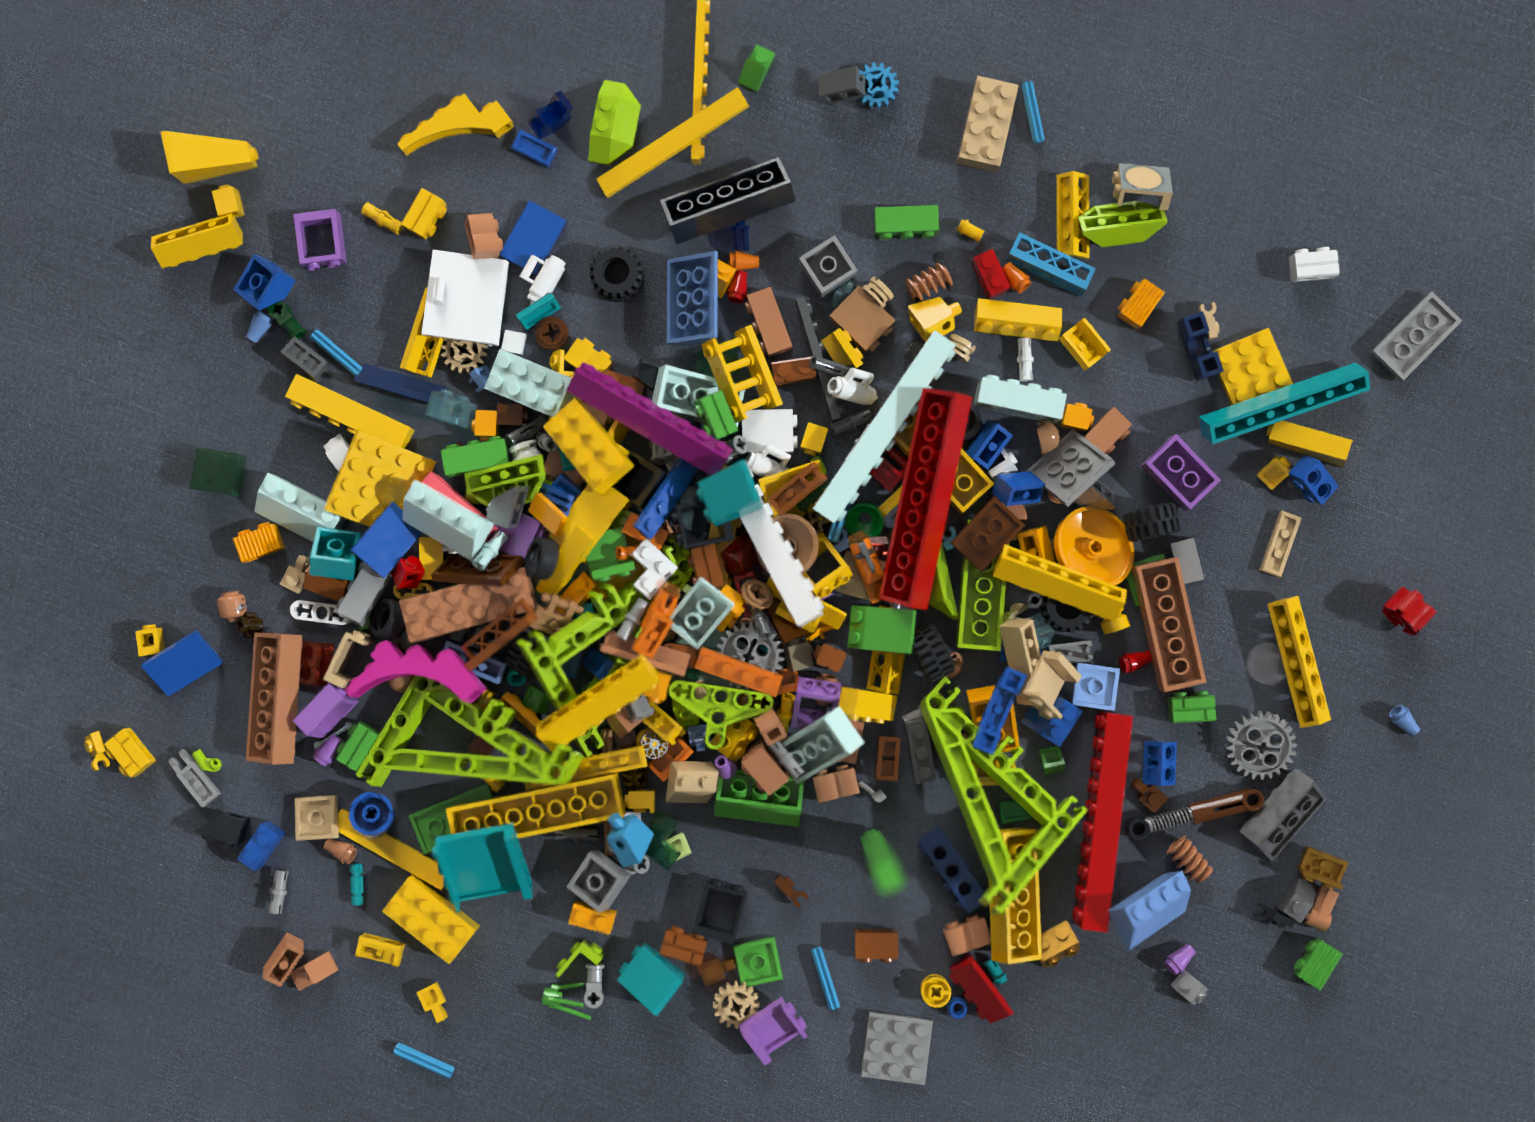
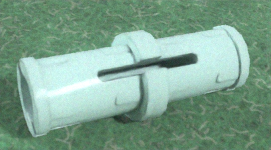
[472,530,508,570]

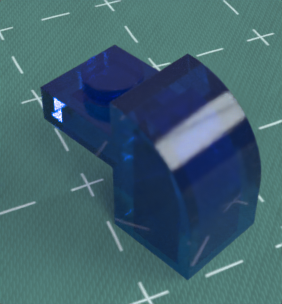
[528,91,573,139]

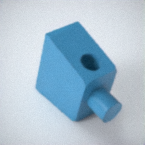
[607,812,654,867]

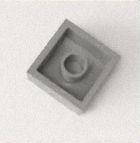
[799,235,858,298]
[567,849,631,913]

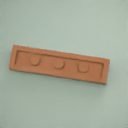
[600,630,691,676]

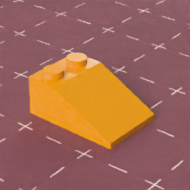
[966,685,1020,753]

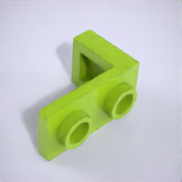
[671,685,700,731]
[556,939,604,978]

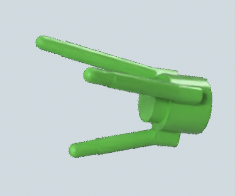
[542,982,591,1020]

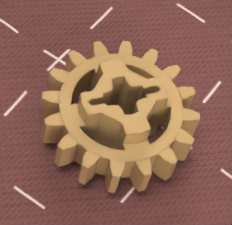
[441,338,488,374]
[713,980,760,1029]

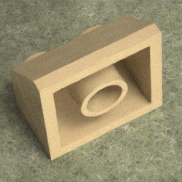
[665,761,719,803]

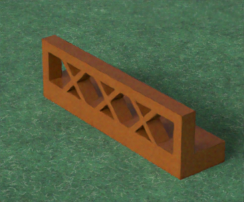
[461,598,539,672]

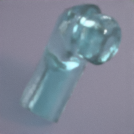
[830,280,855,309]

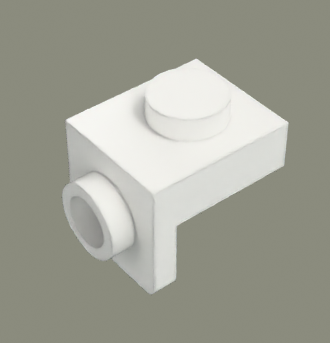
[988,448,1018,481]

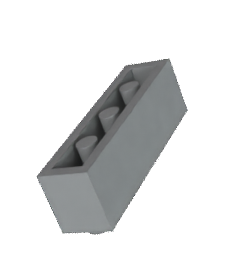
[336,555,404,627]

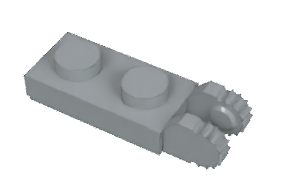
[168,749,222,808]

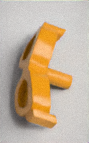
[805,622,835,644]

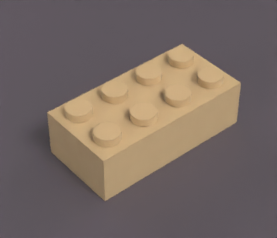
[956,76,1019,173]

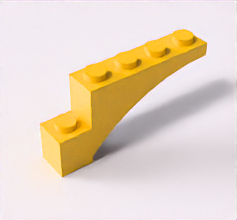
[397,93,514,156]

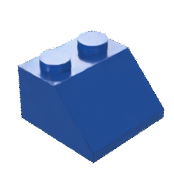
[233,254,296,310]
[1020,695,1083,747]

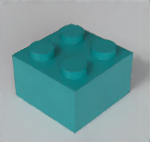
[309,527,361,581]

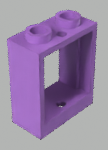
[293,209,347,271]
[791,677,841,729]
[293,683,359,738]

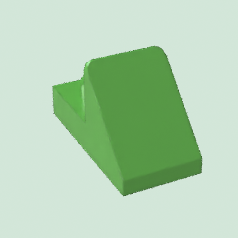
[738,44,775,93]

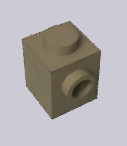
[782,637,813,672]

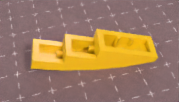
[536,525,596,595]

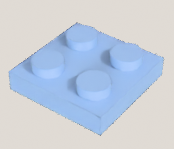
[1071,663,1120,711]

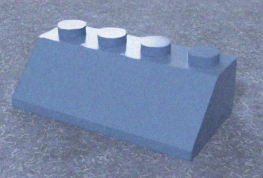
[1108,871,1191,950]

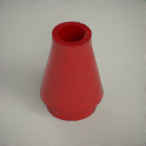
[726,270,748,304]
[1119,650,1152,674]

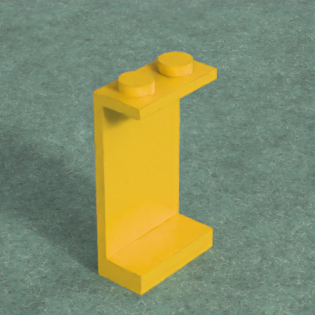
[549,484,632,564]

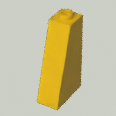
[1266,420,1352,468]

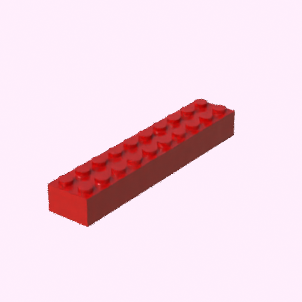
[879,388,972,610]
[1072,711,1133,933]

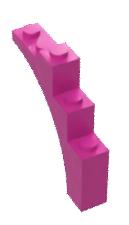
[344,640,487,703]

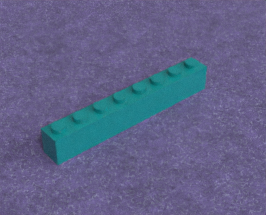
[1199,362,1370,444]

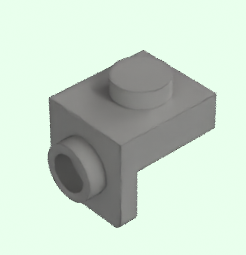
[1171,969,1207,1005]

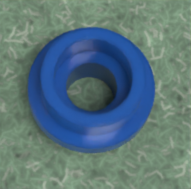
[947,997,968,1019]

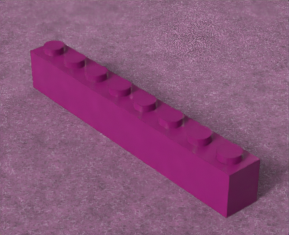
[566,362,733,476]

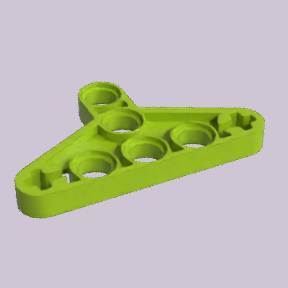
[668,680,773,749]

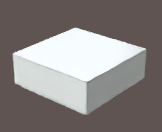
[501,330,527,355]

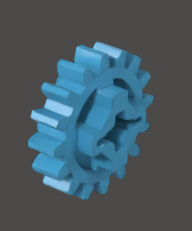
[856,62,899,110]

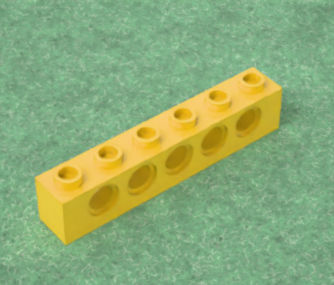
[1267,596,1331,728]

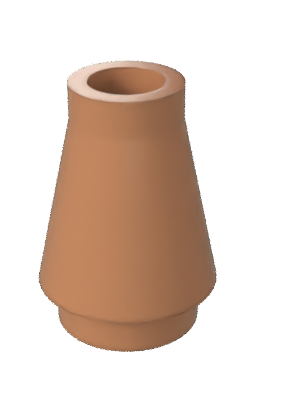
[323,839,357,864]

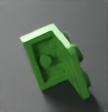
[586,527,635,582]

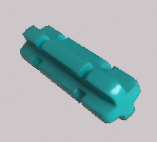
[350,863,364,906]

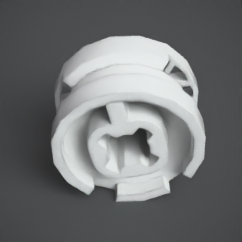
[508,439,541,461]

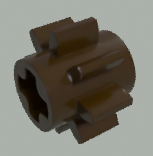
[802,511,825,534]
[236,612,263,638]
[622,767,648,791]

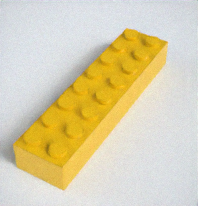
[446,772,626,838]

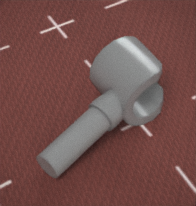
[858,781,886,803]

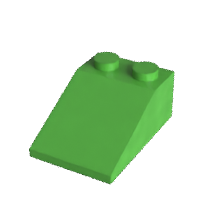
[847,605,916,654]

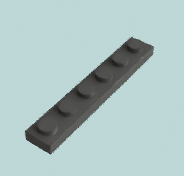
[796,297,843,423]

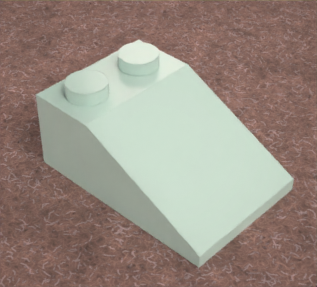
[670,577,735,650]

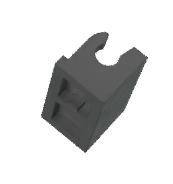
[819,66,866,105]
[280,336,328,384]

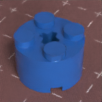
[349,792,395,839]

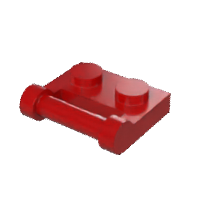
[868,447,908,492]

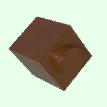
[497,404,529,428]

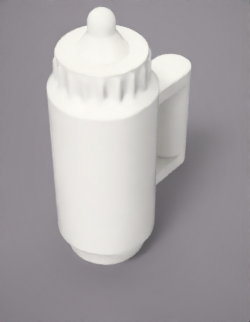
[519,255,566,305]
[827,368,878,405]
[745,444,791,478]

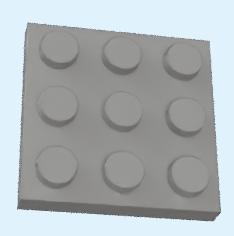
[1026,429,1115,507]
[861,1011,933,1085]

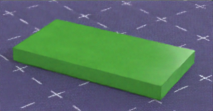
[408,783,494,855]

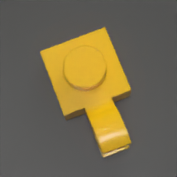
[84,731,110,772]
[416,982,448,1023]

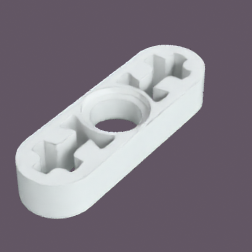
[290,600,350,625]

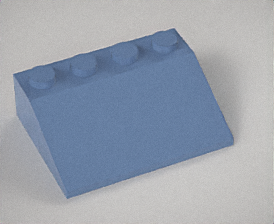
[667,251,718,347]

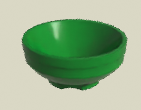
[845,503,884,540]

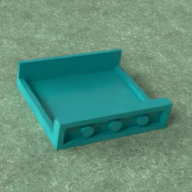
[432,823,533,912]

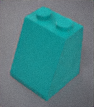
[696,460,763,526]
[617,942,685,1017]

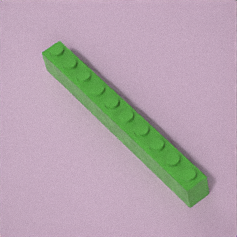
[860,828,904,894]

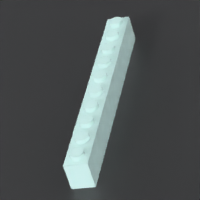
[813,330,956,524]

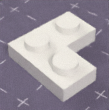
[631,539,678,600]

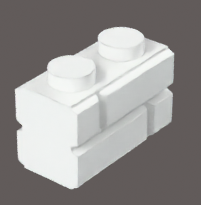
[1289,247,1340,282]

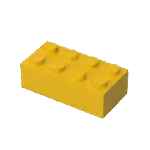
[543,398,634,494]
[382,874,480,964]

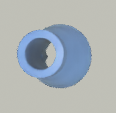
[246,310,274,342]
[1389,705,1420,736]

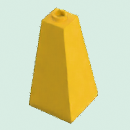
[161,131,258,184]

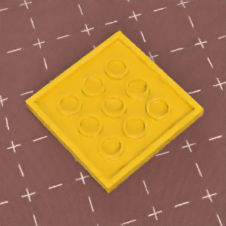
[323,430,436,527]

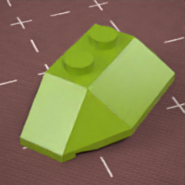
[588,80,641,166]
[1078,201,1168,247]
[464,455,546,506]
[928,542,959,620]

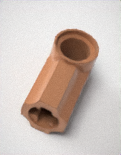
[1303,885,1339,932]

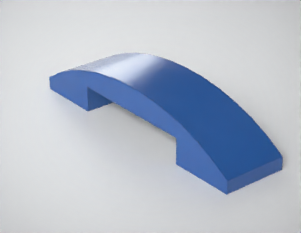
[972,666,1027,755]

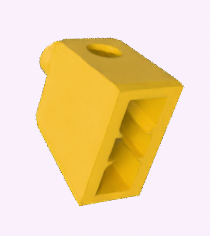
[908,297,962,343]

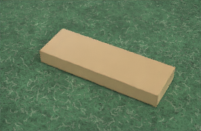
[1259,511,1302,577]

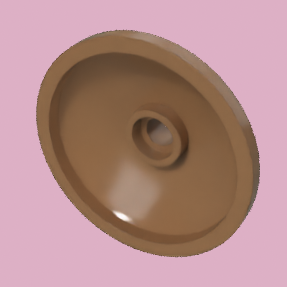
[756,514,819,574]

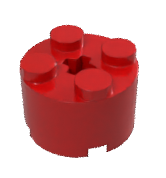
[1382,587,1437,636]

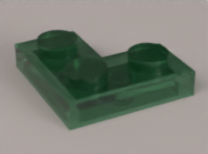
[645,810,681,871]

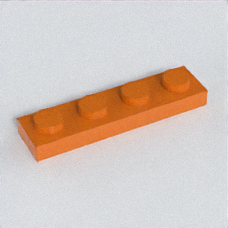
[695,647,783,697]

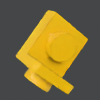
[1257,454,1292,490]

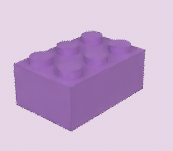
[1141,434,1221,511]

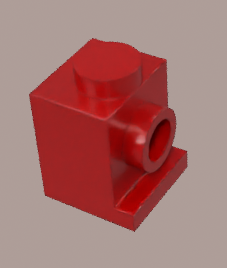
[391,556,425,589]

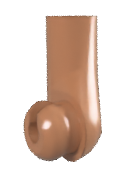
[943,652,963,679]

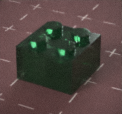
[190,447,246,497]

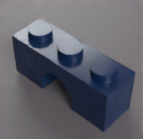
[1177,311,1224,382]

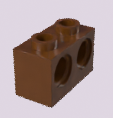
[874,735,901,781]

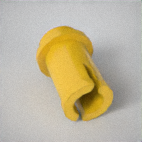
[956,219,985,242]
[482,778,506,793]

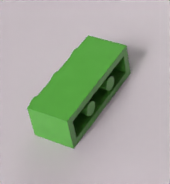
[874,205,939,240]
[441,436,510,478]

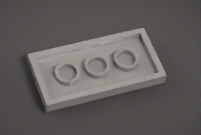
[1371,292,1462,381]

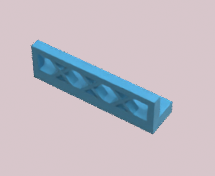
[1005,232,1096,297]

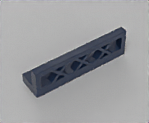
[354,363,446,408]

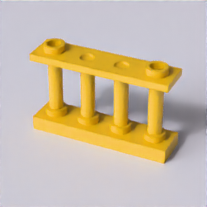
[701,325,783,423]

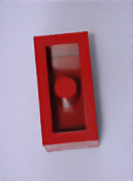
[971,249,1010,300]

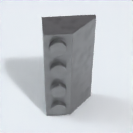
[1239,768,1328,862]

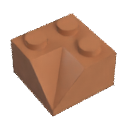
[741,737,789,795]

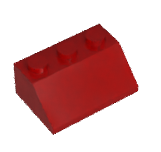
[949,952,1013,1024]

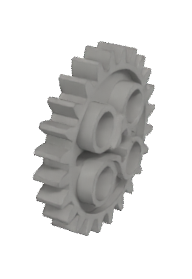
[717,622,785,691]
[1225,711,1297,780]

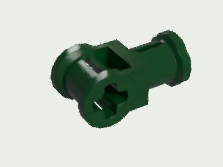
[268,301,307,340]

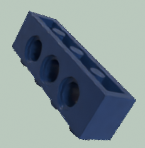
[918,826,985,913]

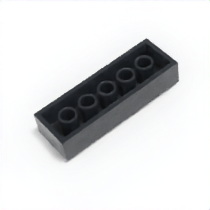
[660,157,796,245]

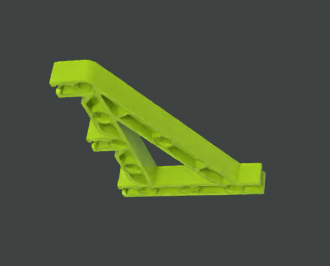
[516,535,694,757]
[355,657,584,787]
[920,676,1088,916]

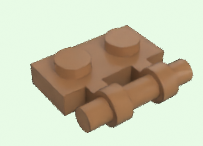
[530,592,584,635]

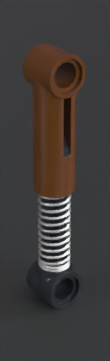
[1124,788,1264,840]

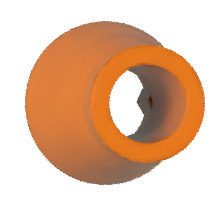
[728,250,759,271]
[1002,262,1031,294]

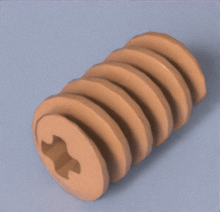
[905,263,953,303]
[1166,835,1213,883]

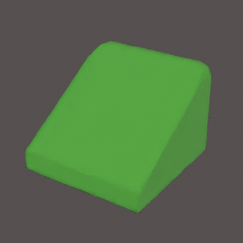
[522,685,551,715]
[1038,746,1065,775]

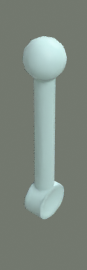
[314,722,353,749]

